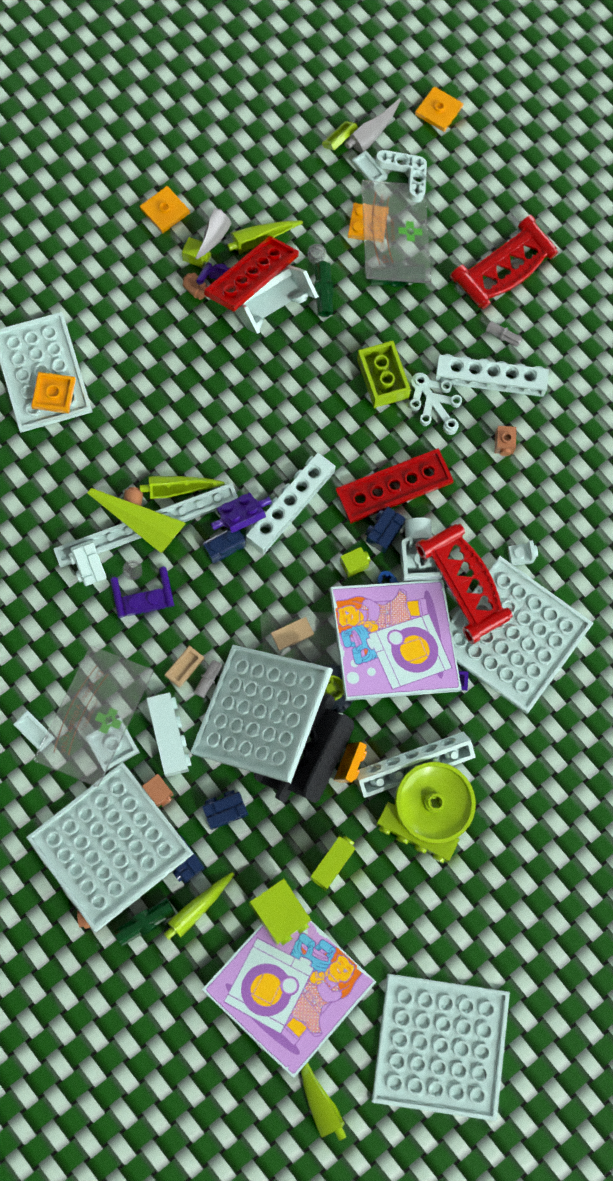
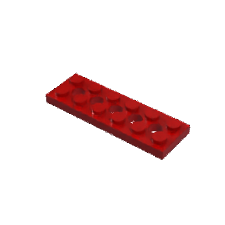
[204,236,299,312]
[335,448,454,524]

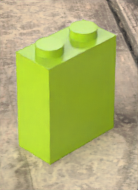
[310,836,356,891]
[249,879,311,946]

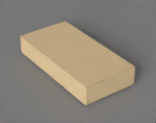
[271,617,314,651]
[164,646,204,688]

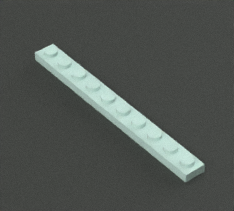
[54,483,238,568]

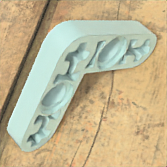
[375,150,427,203]

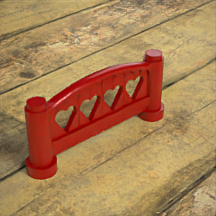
[450,215,558,309]
[415,524,513,644]

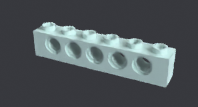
[435,354,549,397]
[245,453,335,555]
[356,731,475,798]

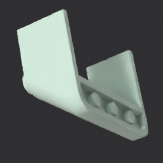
[235,265,318,334]

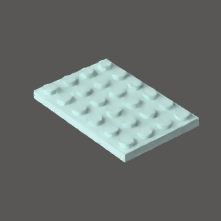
[0,312,92,432]

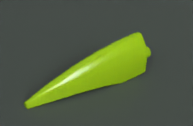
[227,220,303,255]
[140,476,225,499]
[164,872,234,940]
[301,1062,346,1141]

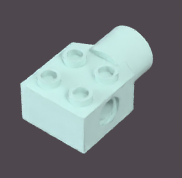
[400,518,442,582]

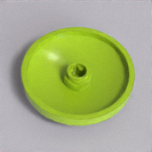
[395,762,476,844]

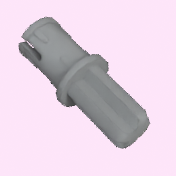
[486,321,522,347]
[194,660,222,698]

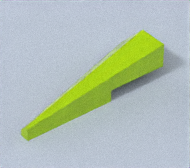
[87,488,186,553]

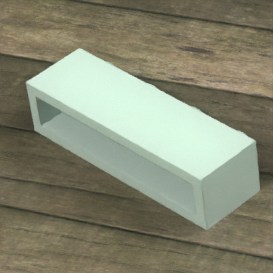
[147,692,191,777]

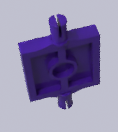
[210,493,272,533]

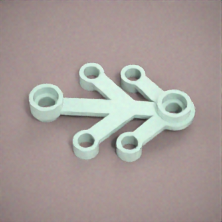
[410,373,462,435]

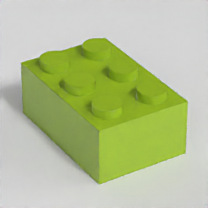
[357,341,411,408]

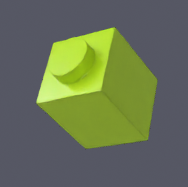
[182,237,211,268]
[340,547,371,578]

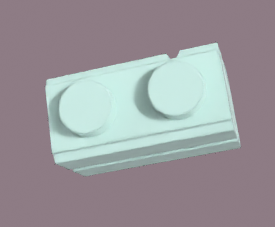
[69,540,107,586]

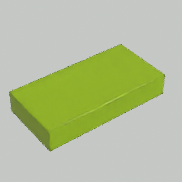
[322,121,358,150]

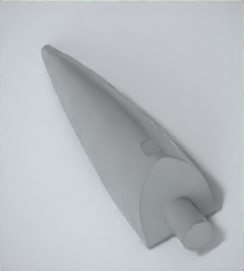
[344,98,401,153]
[195,208,231,259]

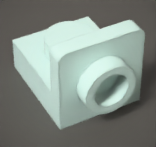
[507,540,538,566]

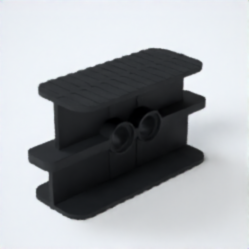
[254,693,354,803]

